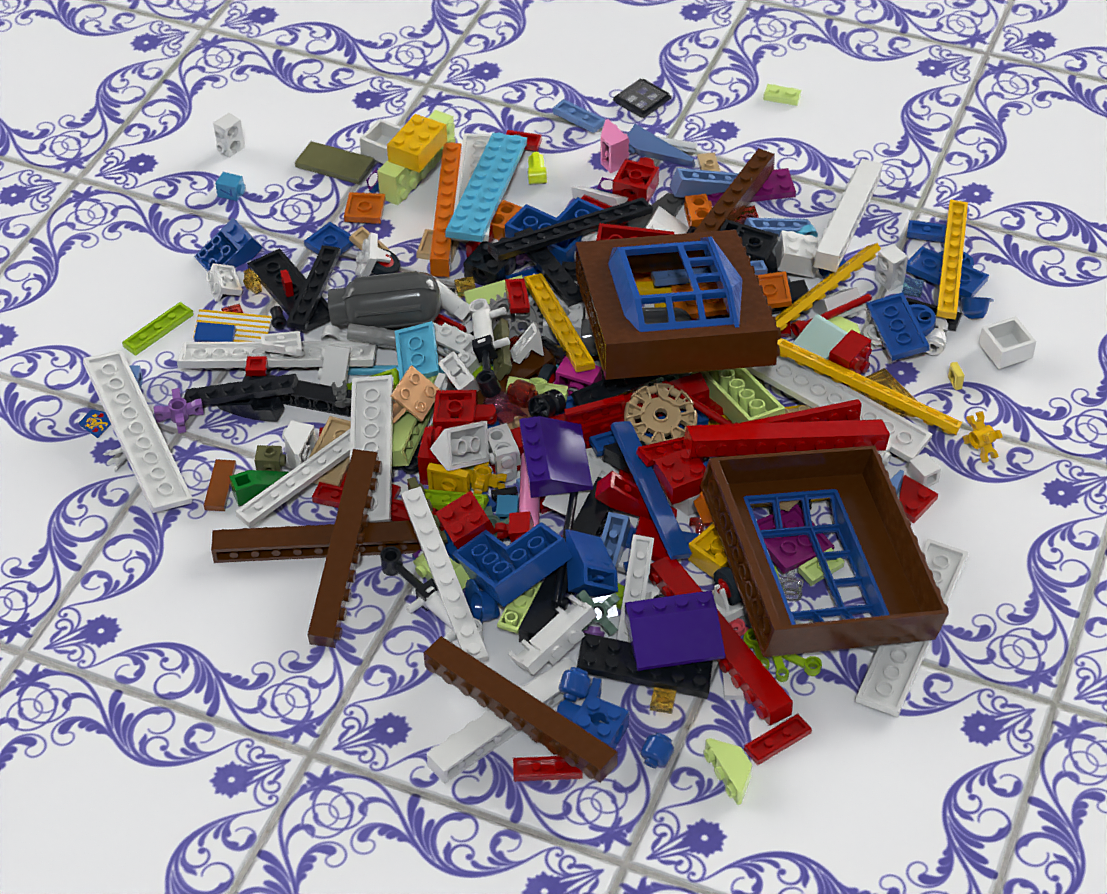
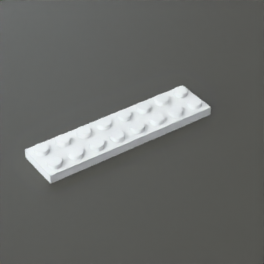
[350,375,393,523]

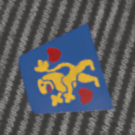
[79,409,111,438]

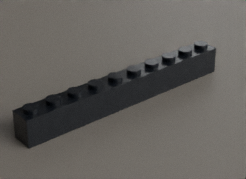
[519,477,616,645]

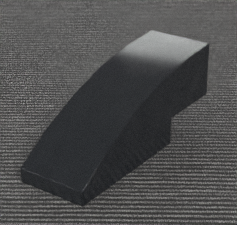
[217,396,285,422]

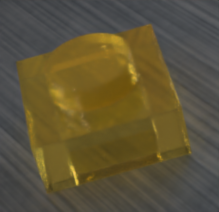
[243,268,262,295]
[454,277,476,297]
[650,687,676,714]

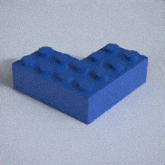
[505,197,603,265]
[452,522,573,607]

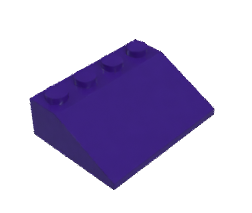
[519,416,593,498]
[625,590,725,671]

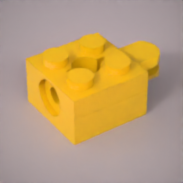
[688,523,730,579]

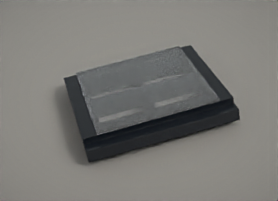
[613,78,672,118]

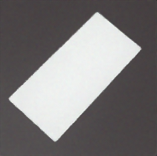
[542,461,603,520]

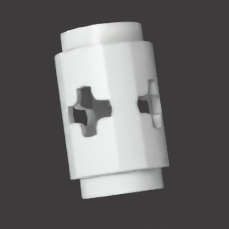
[925,315,948,355]

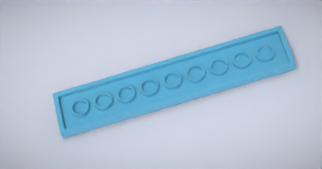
[445,133,527,242]

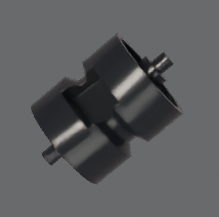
[528,389,566,418]

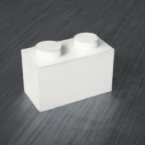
[318,344,352,387]

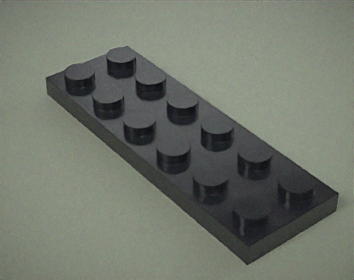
[247,248,330,333]
[576,633,713,699]

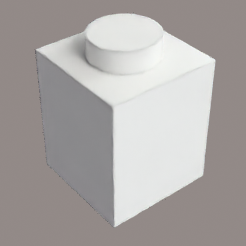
[907,453,941,487]

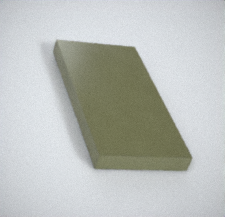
[295,141,375,184]

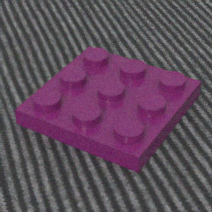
[757,504,835,574]

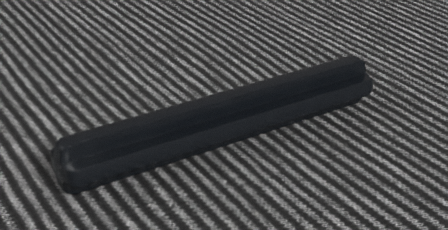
[541,336,567,359]

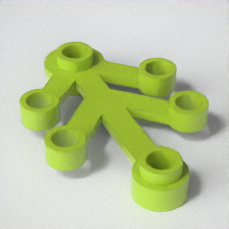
[743,628,822,682]

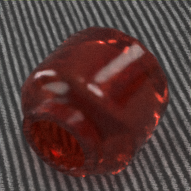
[507,379,538,408]

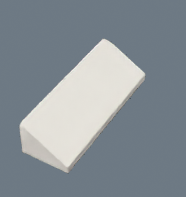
[571,186,628,206]

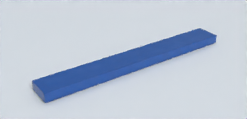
[611,421,692,560]

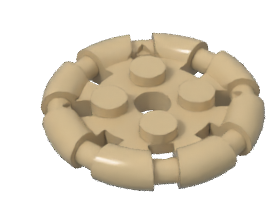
[624,383,698,445]

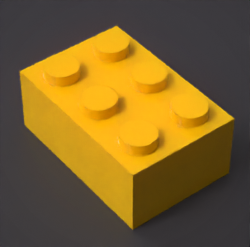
[387,114,447,173]

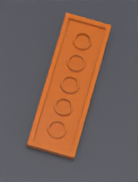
[671,271,792,319]

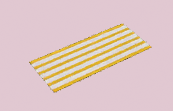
[193,309,272,342]

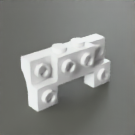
[433,322,491,373]
[508,595,597,675]

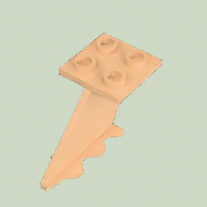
[390,365,440,424]

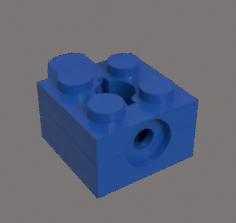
[557,694,629,749]

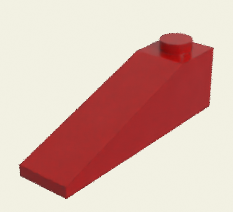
[595,470,677,520]

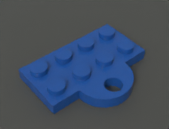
[906,246,989,297]
[866,292,936,361]

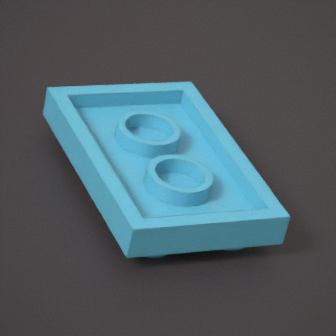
[395,321,440,380]

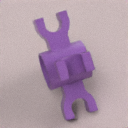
[153,388,204,433]

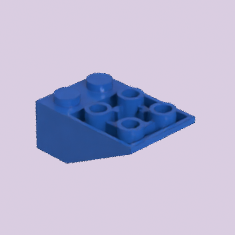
[194,218,263,272]
[565,529,618,598]

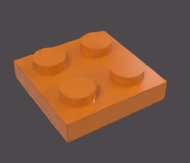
[344,192,386,224]

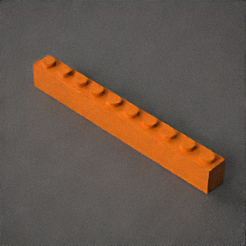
[430,142,462,277]

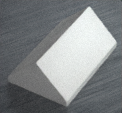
[430,421,489,471]

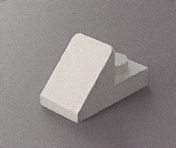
[510,321,544,364]

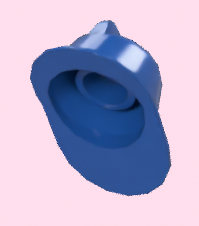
[959,296,994,319]
[465,579,500,623]

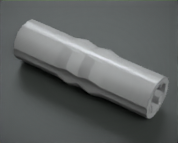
[347,323,396,347]

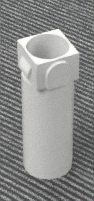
[433,276,472,325]

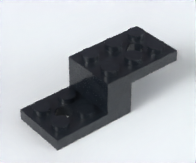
[687,219,779,263]

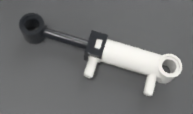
[469,298,510,398]
[380,546,483,642]

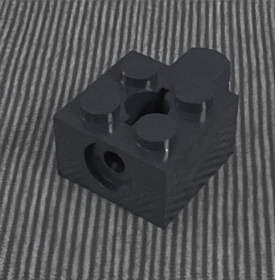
[463,237,516,286]

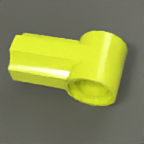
[528,152,547,184]

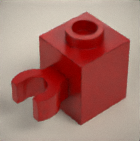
[495,511,534,543]

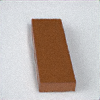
[204,459,236,511]

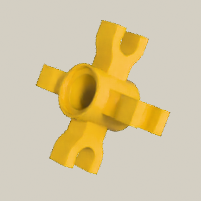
[962,411,1003,463]
[459,459,507,494]

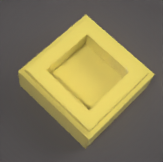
[948,362,965,390]

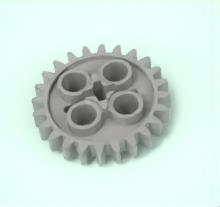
[488,292,543,349]

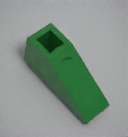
[229,470,289,507]

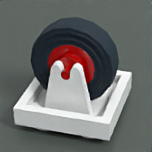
[355,232,401,277]
[712,567,747,622]

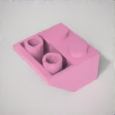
[601,119,629,173]

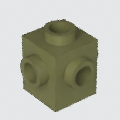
[254,445,286,471]

